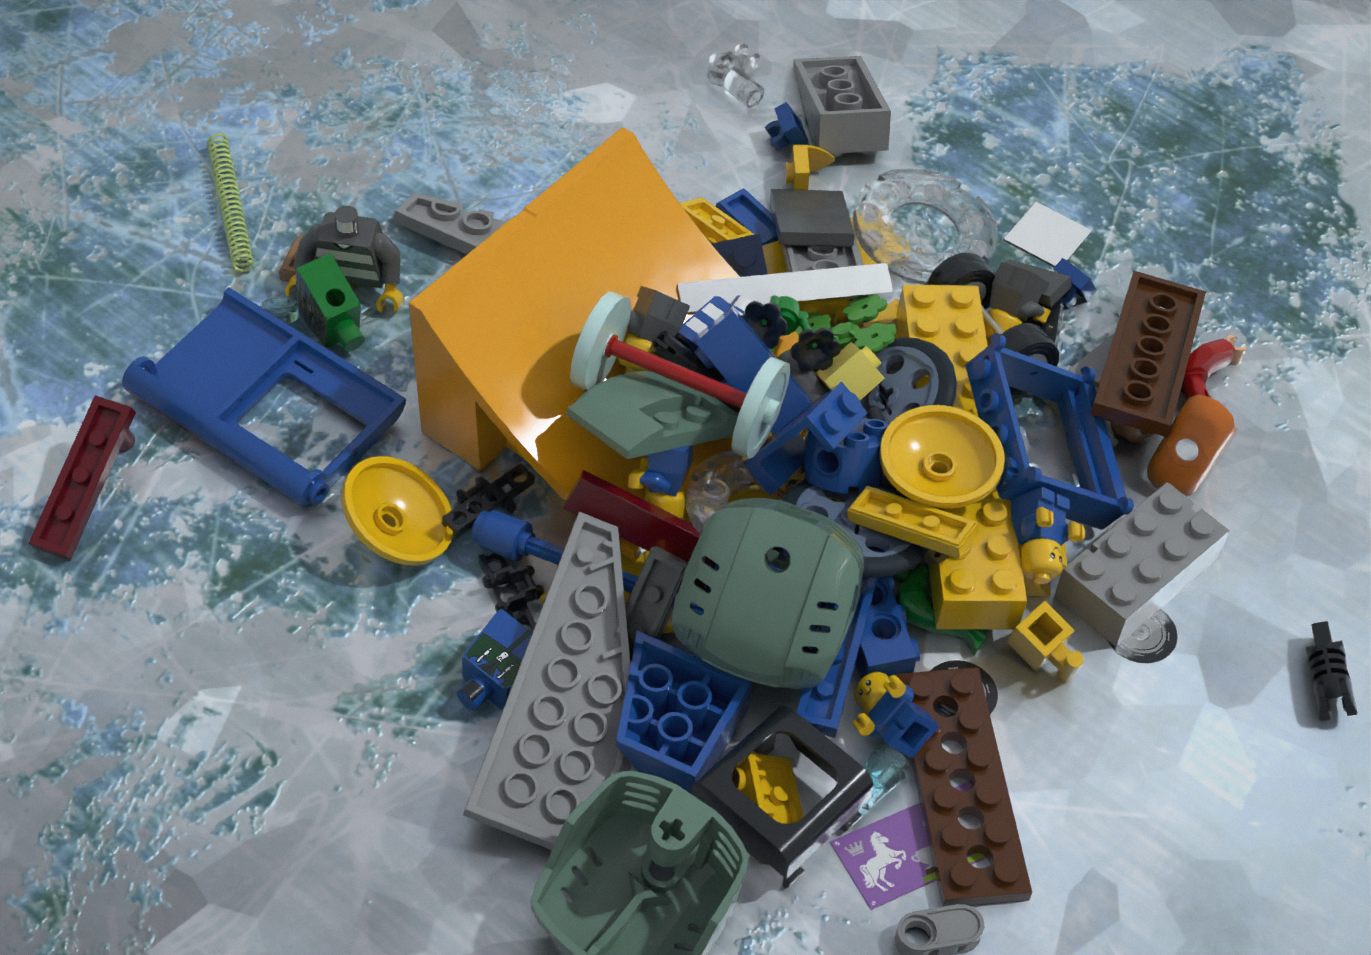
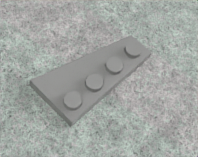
[394,192,506,254]

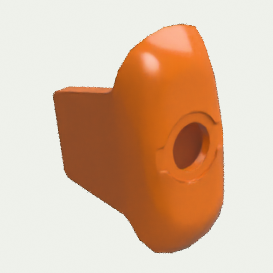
[1147,394,1239,497]

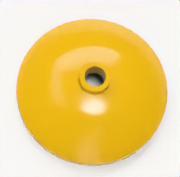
[880,405,1005,508]
[341,456,453,566]

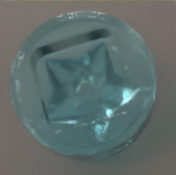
[260,296,300,324]

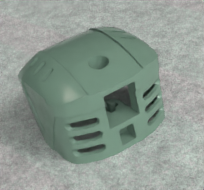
[671,498,864,689]
[530,771,748,955]

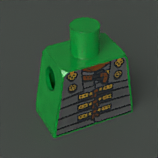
[296,253,365,352]

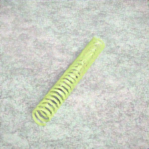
[207,133,255,272]

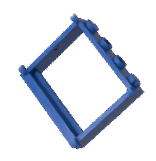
[965,333,1134,530]

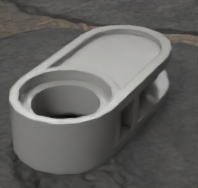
[895,904,985,955]

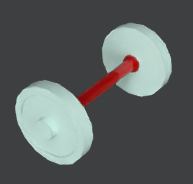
[570,291,790,459]

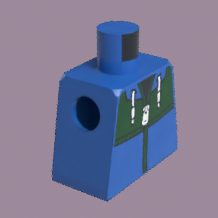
[457,608,532,711]

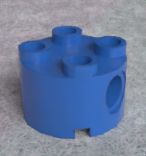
[801,418,888,493]

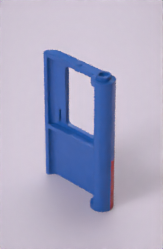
[122,287,406,508]

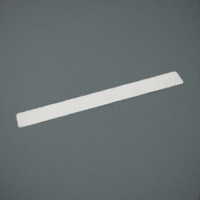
[678,263,893,312]

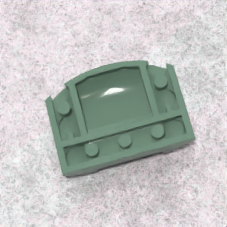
[566,371,739,459]

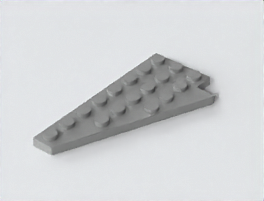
[463,512,638,859]

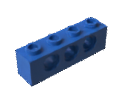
[855,576,920,679]

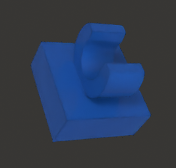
[765,102,810,151]
[1053,258,1097,308]

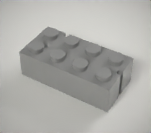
[1054,482,1230,647]

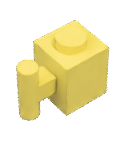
[815,342,885,401]

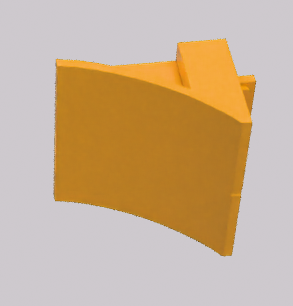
[409,127,817,562]

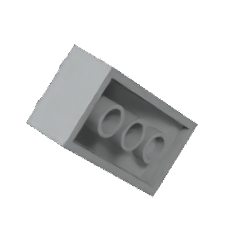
[793,56,891,157]

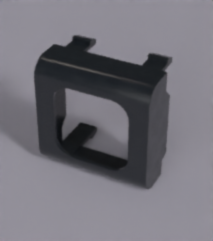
[691,705,874,888]

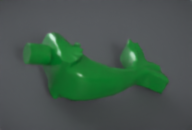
[892,563,987,656]

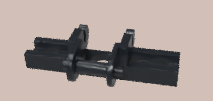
[442,463,536,538]
[478,553,545,632]

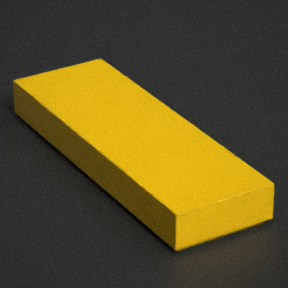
[847,486,979,559]

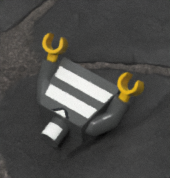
[285,206,404,314]

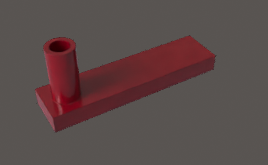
[29,395,136,560]
[563,470,714,592]

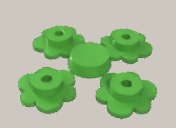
[795,294,897,371]

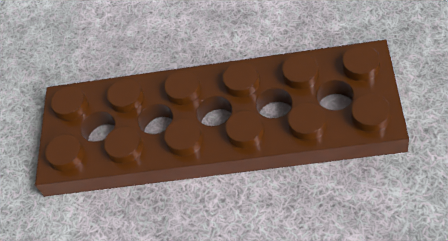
[1090,271,1206,437]
[896,667,1032,907]

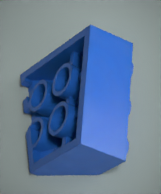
[616,630,752,794]

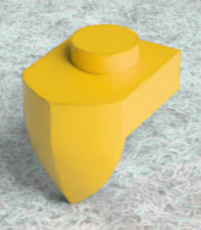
[785,145,835,190]

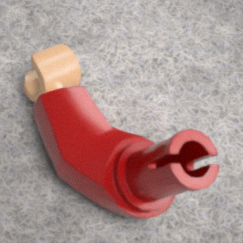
[1180,335,1247,400]

